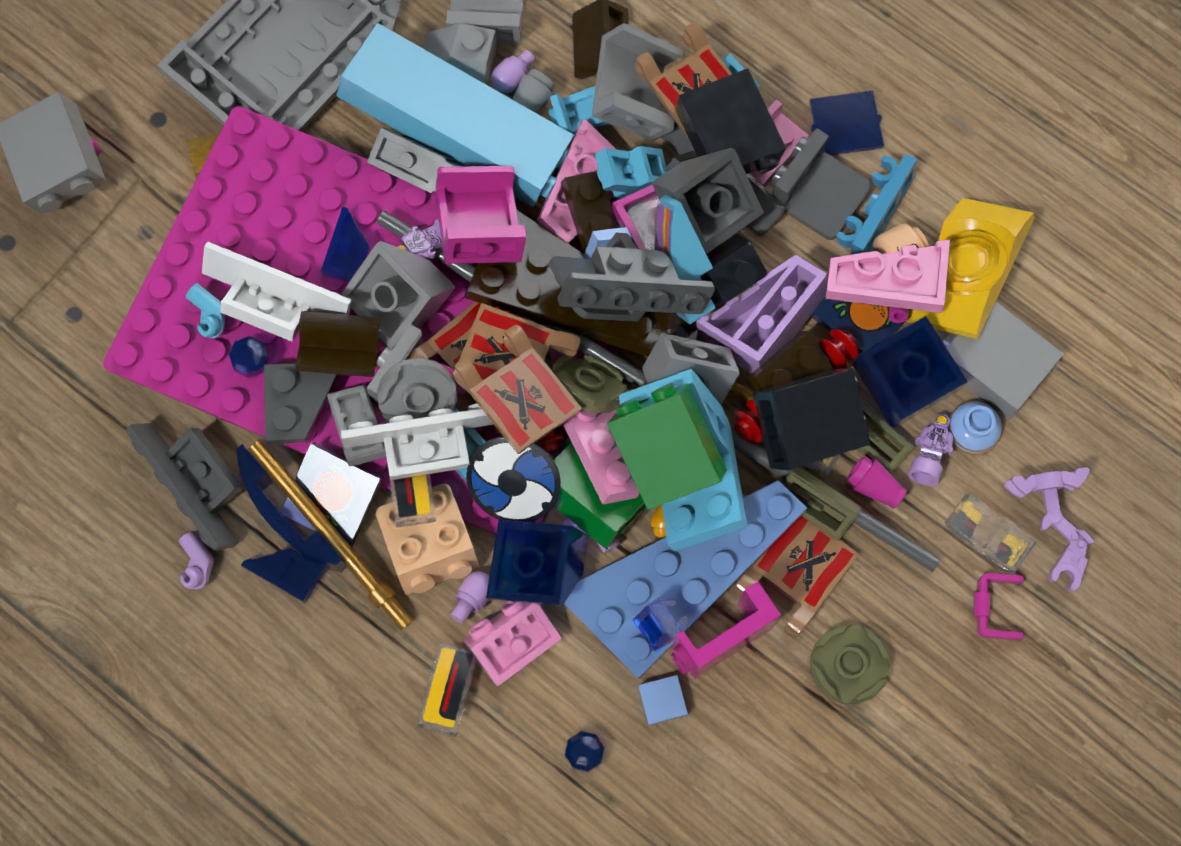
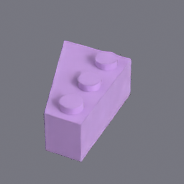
[696,255,827,373]

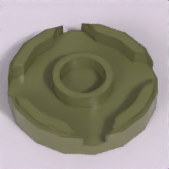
[551,355,627,413]
[810,624,891,704]

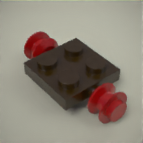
[734,329,859,443]

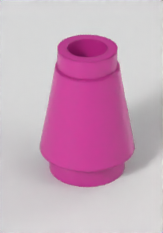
[846,455,907,509]

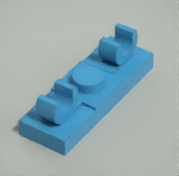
[836,154,917,255]

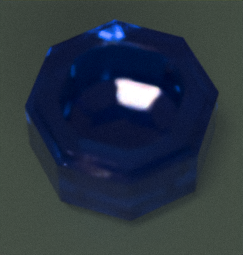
[228,336,269,378]
[564,731,605,773]

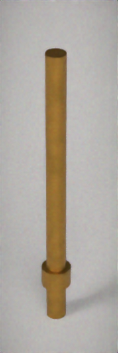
[248,440,413,630]

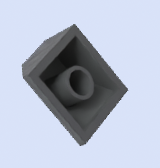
[651,148,764,254]

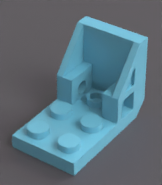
[619,369,747,551]

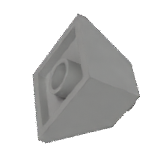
[423,23,497,86]
[341,241,455,349]

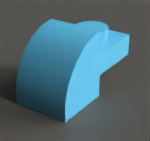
[594,146,667,198]

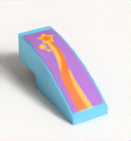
[657,194,715,324]

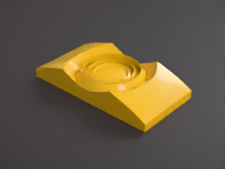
[906,198,1035,340]

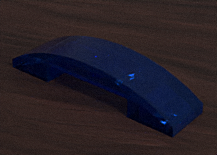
[236,444,347,573]

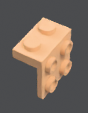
[376,484,480,595]

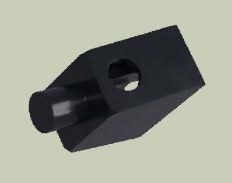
[700,233,768,304]

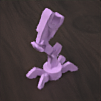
[1004,467,1094,592]

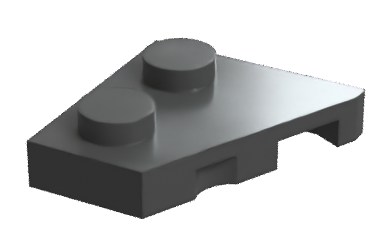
[264,363,339,444]

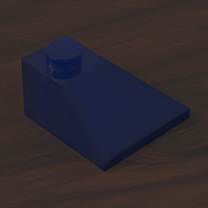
[486,520,589,606]

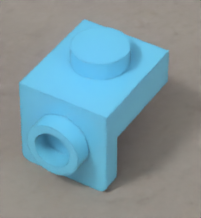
[549,86,609,137]

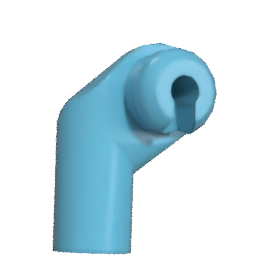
[186,283,225,338]

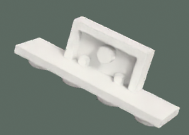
[202,242,351,341]
[341,404,493,480]

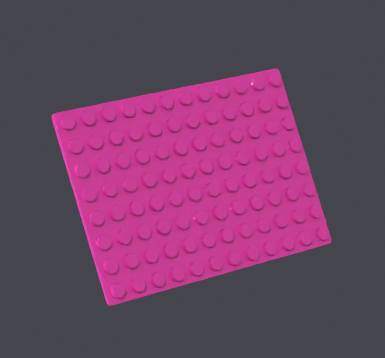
[103,106,617,547]

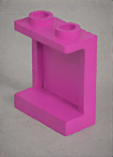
[435,166,526,264]
[671,581,781,680]

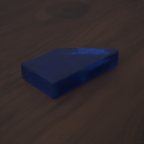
[321,206,370,282]
[241,548,325,604]

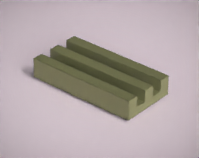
[856,399,915,474]
[782,467,862,540]

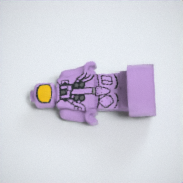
[396,219,442,259]
[908,413,953,486]

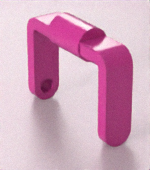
[973,573,1024,640]

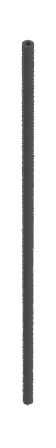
[377,210,941,572]

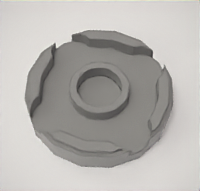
[377,358,457,423]

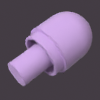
[491,50,535,94]
[450,571,494,624]

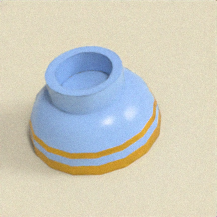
[948,401,1002,455]

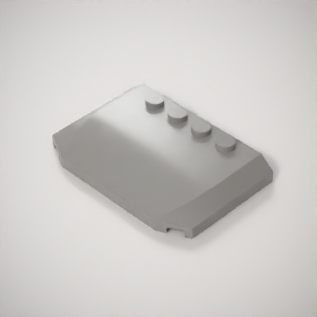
[157,0,402,132]

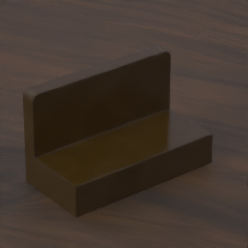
[572,0,629,80]
[296,311,380,377]

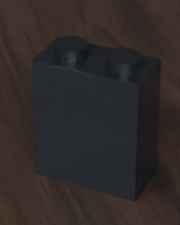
[675,68,786,175]
[753,368,870,470]

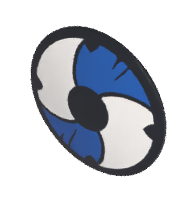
[466,436,561,524]

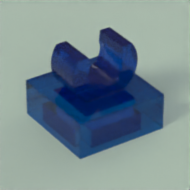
[633,598,688,653]

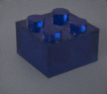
[852,316,968,428]

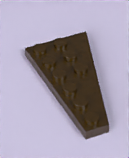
[466,210,698,356]

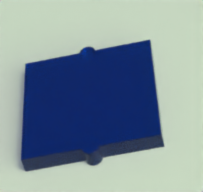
[809,91,884,156]

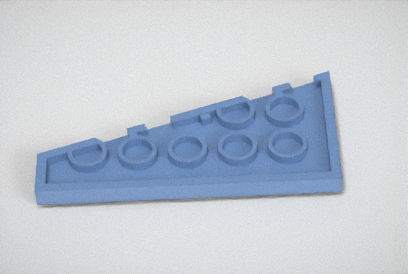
[554,480,807,679]

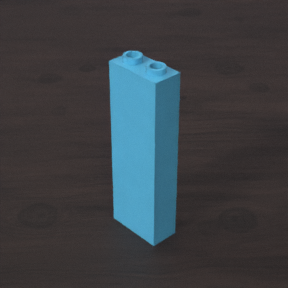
[336,23,574,207]

